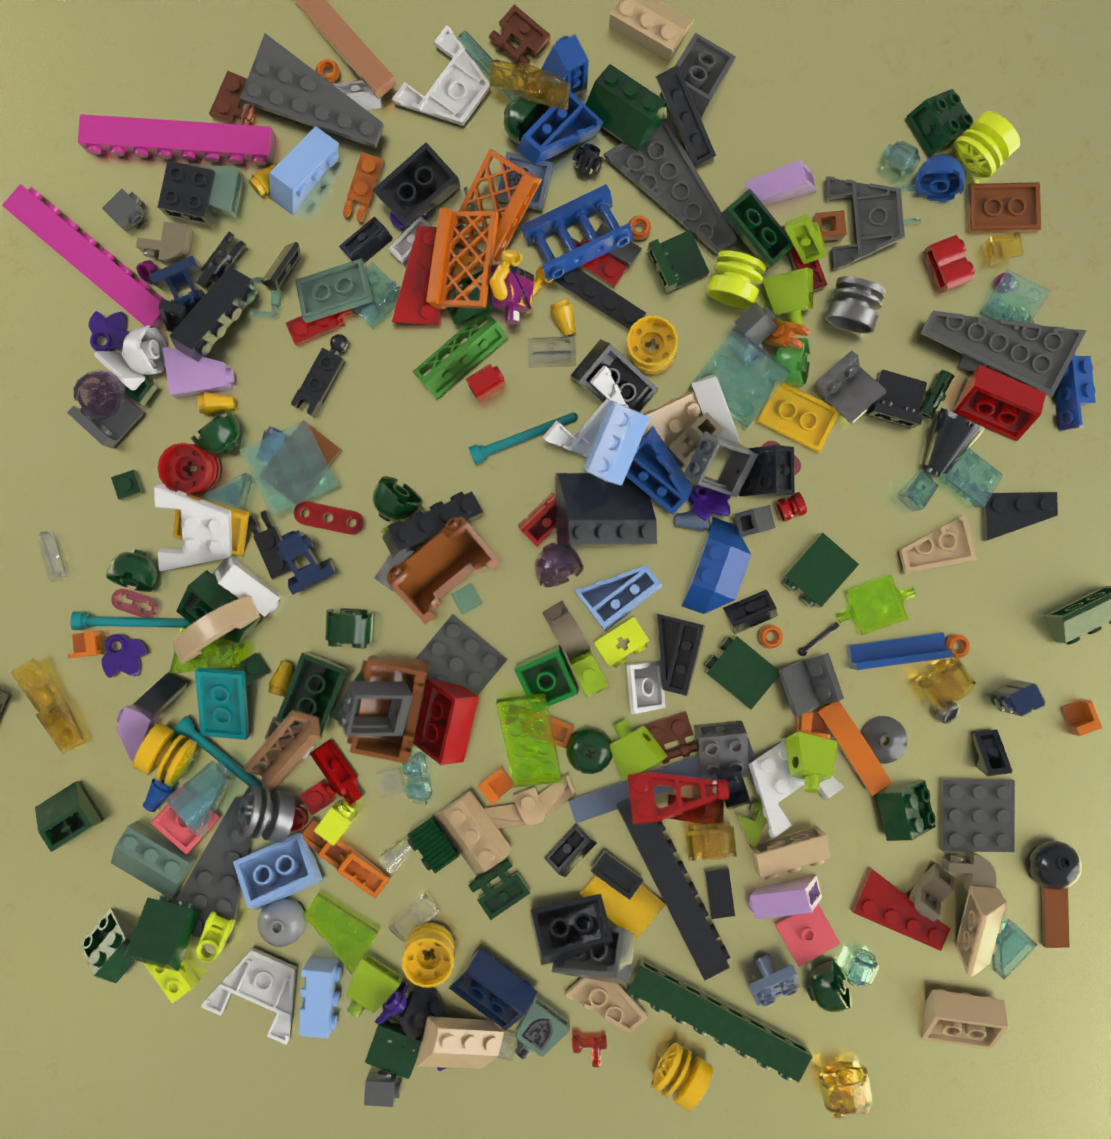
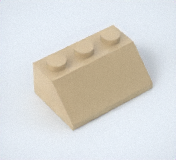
[609,0,694,62]
[433,790,512,874]
[749,826,830,879]
[955,886,1007,977]
[921,989,1008,1049]
[416,1017,504,1069]

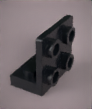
[157,161,215,225]
[868,369,927,428]
[739,445,795,497]

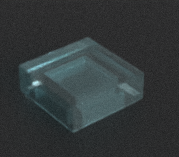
[450,583,483,615]

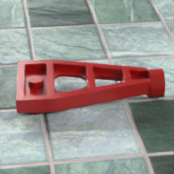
[627,772,729,825]

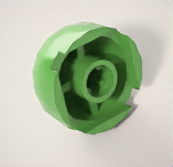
[771,338,810,386]

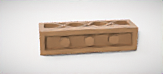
[244,710,320,792]

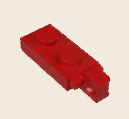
[564,237,627,288]
[286,309,353,346]
[309,739,363,805]

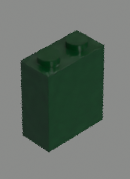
[781,533,859,608]
[704,635,780,710]
[125,896,200,971]

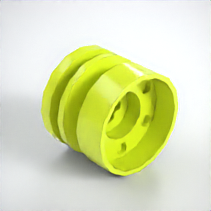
[953,111,1020,178]
[706,250,767,308]

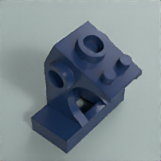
[149,255,205,313]
[276,530,335,595]

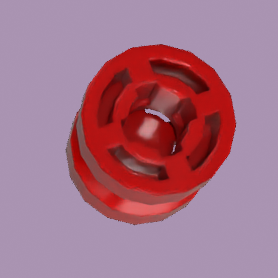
[776,492,807,522]
[290,804,310,832]

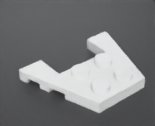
[392,25,491,126]
[542,366,629,457]
[154,483,232,571]
[748,740,844,838]
[201,948,297,1045]

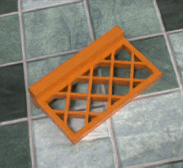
[456,149,542,265]
[426,208,499,309]

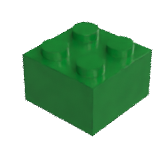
[514,645,579,713]

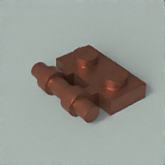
[489,4,551,68]
[209,70,256,125]
[641,711,699,764]

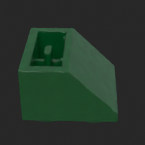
[876,780,936,841]
[35,781,102,852]
[80,908,136,983]

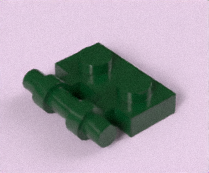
[468,858,531,920]

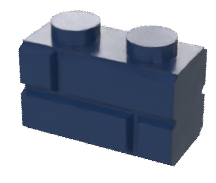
[994,680,1045,717]

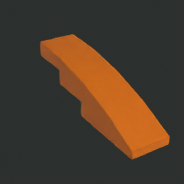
[817,701,892,796]
[301,817,390,899]

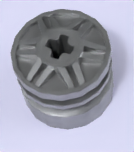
[825,276,886,334]
[237,785,295,843]

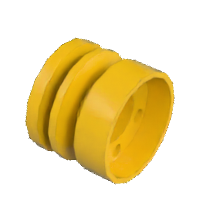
[627,316,678,375]
[133,723,197,787]
[402,923,455,987]
[651,1043,713,1111]

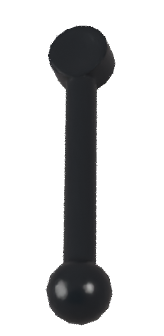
[798,622,840,656]

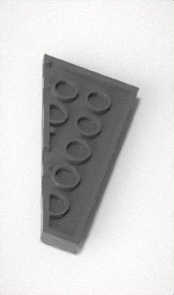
[240,33,384,148]
[604,119,738,254]
[921,311,1087,397]
[174,796,253,943]

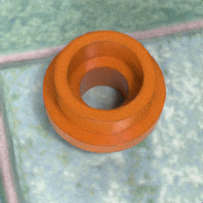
[316,59,340,83]
[629,216,651,240]
[759,625,783,649]
[946,634,970,658]

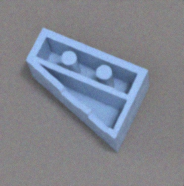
[270,126,339,215]
[574,565,662,631]
[299,956,342,1039]

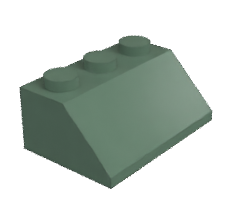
[111,821,198,899]

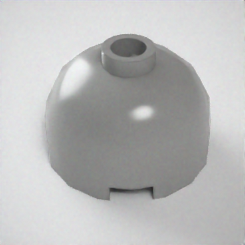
[257,897,307,947]

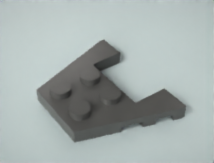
[826,176,905,270]

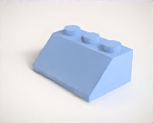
[583,400,651,485]
[233,832,323,910]

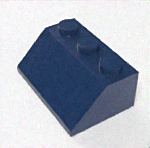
[449,949,538,1031]

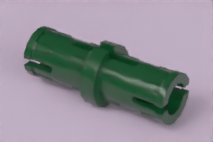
[919,370,955,419]

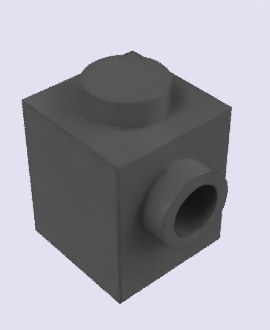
[102,189,146,231]
[735,302,779,347]
[734,505,776,537]
[364,1070,401,1107]

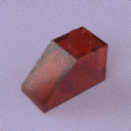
[668,794,724,825]

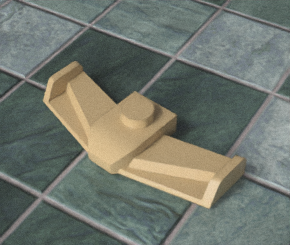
[483,772,577,829]

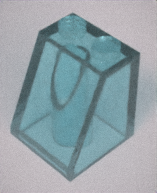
[165,760,231,838]

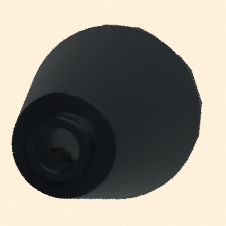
[924,407,985,477]

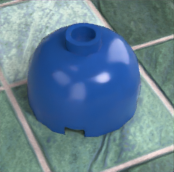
[915,155,965,202]

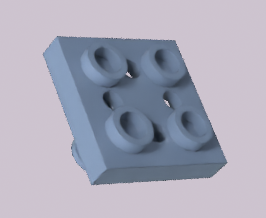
[497,152,553,211]
[748,955,801,1006]

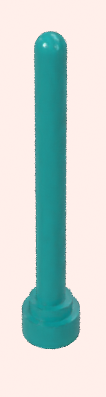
[468,412,578,465]
[70,611,189,630]
[173,716,262,789]

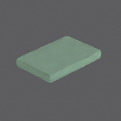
[295,258,373,323]

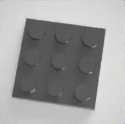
[415,614,508,695]
[940,778,1015,852]

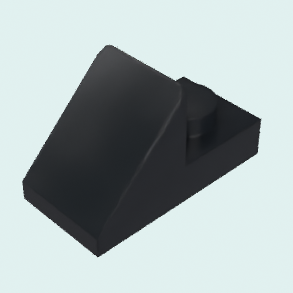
[972,729,1013,776]
[716,765,751,810]

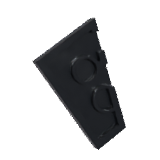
[983,492,1058,541]

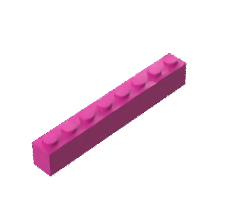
[78,114,276,165]
[2,184,166,329]

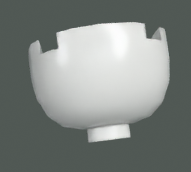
[122,325,167,375]

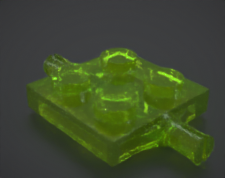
[836,575,916,635]

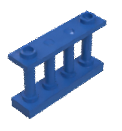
[520,184,633,282]

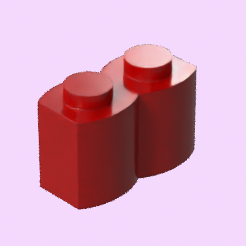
[925,235,975,293]
[465,364,505,403]

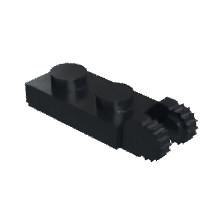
[248,510,292,579]

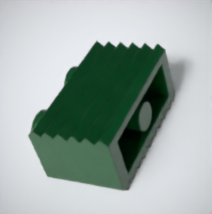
[407,814,460,874]

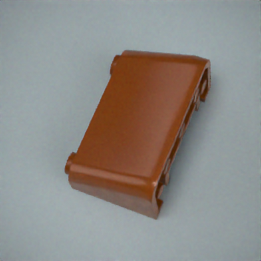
[387,517,501,625]
[347,656,430,764]

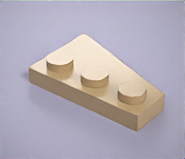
[643,391,703,447]
[899,514,977,574]
[564,978,648,1034]

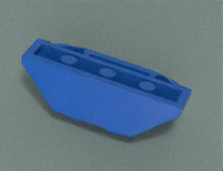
[681,517,751,614]

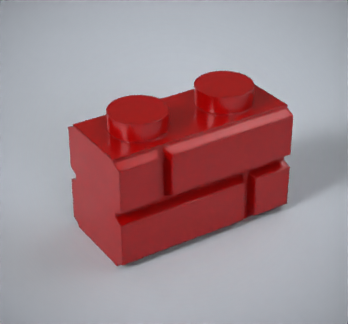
[518,493,557,547]

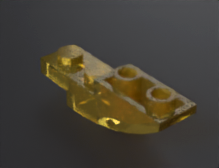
[490,59,570,110]
[10,658,84,754]

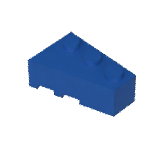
[533,34,589,108]
[517,89,604,165]
[626,426,693,515]

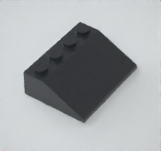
[555,473,657,546]

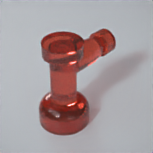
[572,1033,607,1067]

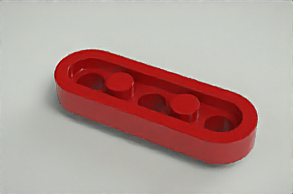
[294,501,365,535]

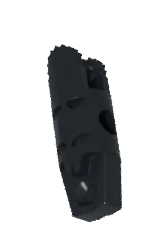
[197,231,246,290]

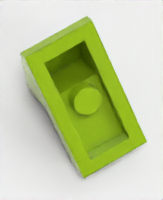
[785,214,826,264]
[734,795,767,847]

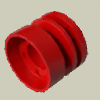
[157,443,221,494]

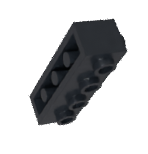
[169,266,257,362]
[382,491,483,558]

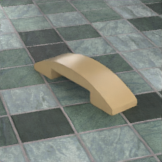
[172,595,260,665]

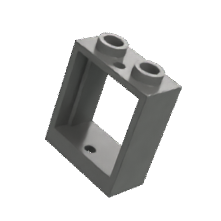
[683,431,758,498]
[338,681,413,736]

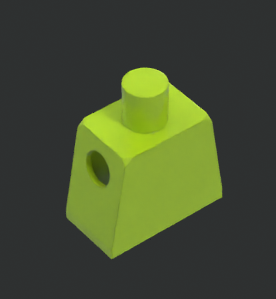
[763,268,813,325]
[568,649,609,699]
[610,719,668,782]
[785,731,837,793]
[346,953,403,1017]

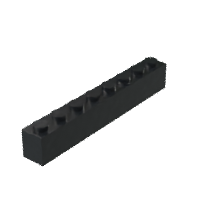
[616,797,731,981]

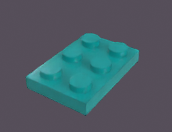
[195,667,250,740]

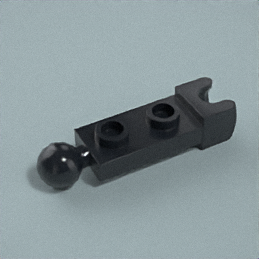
[291,334,349,417]

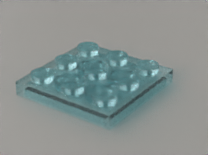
[690,328,791,428]
[240,420,338,516]

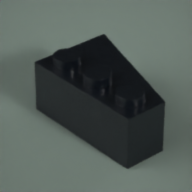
[657,614,705,696]

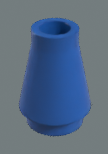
[143,778,174,812]

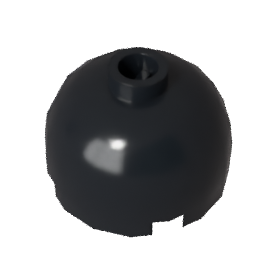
[1029,841,1082,890]

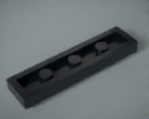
[655,65,716,167]
[554,268,646,331]

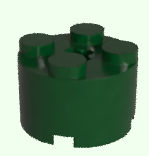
[325,608,375,648]

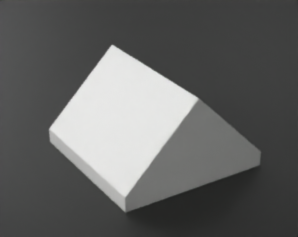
[625,661,666,714]

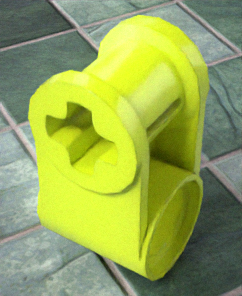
[196,911,235,962]

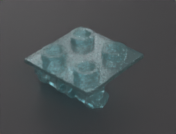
[353,262,400,328]
[981,269,1051,323]
[942,449,1003,508]
[401,752,432,805]

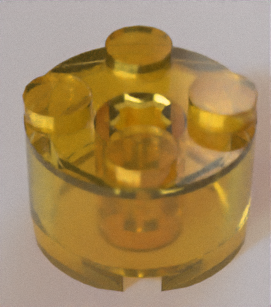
[916,656,976,710]
[686,821,737,861]
[819,1062,873,1118]

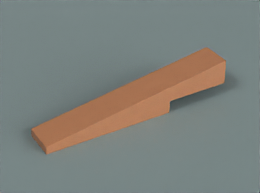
[293,0,396,99]

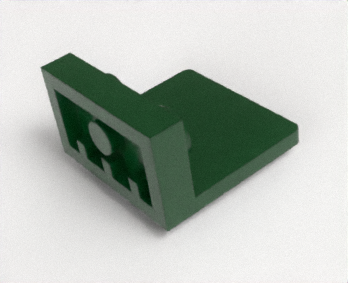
[906,89,973,156]
[647,230,709,293]
[365,1018,424,1079]

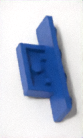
[1055,354,1096,431]

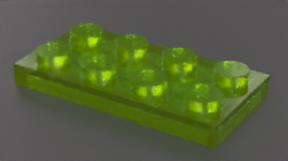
[496,693,562,788]

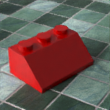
[953,365,1046,441]
[413,678,479,765]

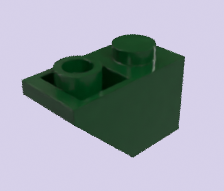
[448,271,494,324]

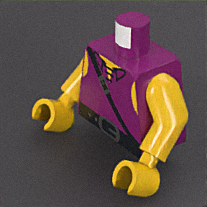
[489,250,553,324]

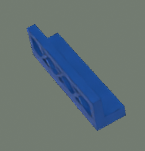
[848,632,953,670]

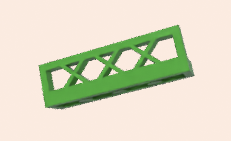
[412,312,508,399]

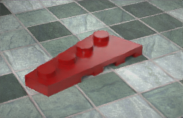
[391,226,440,325]
[851,868,951,951]

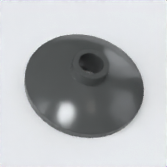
[861,716,907,764]

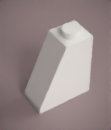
[214,555,280,617]

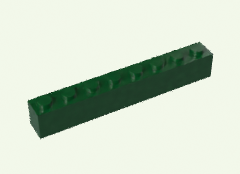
[626,959,813,1082]

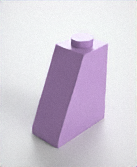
[744,160,817,206]
[162,347,235,398]
[749,875,822,919]

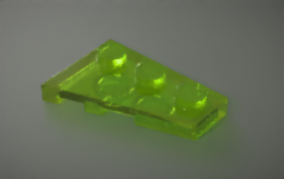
[169,627,244,674]
[304,893,379,975]

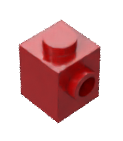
[299,778,337,815]

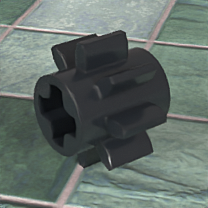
[572,143,604,174]

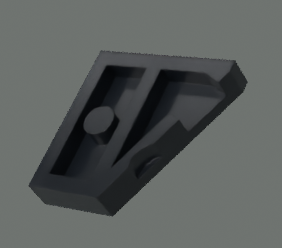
[398,985,446,1040]

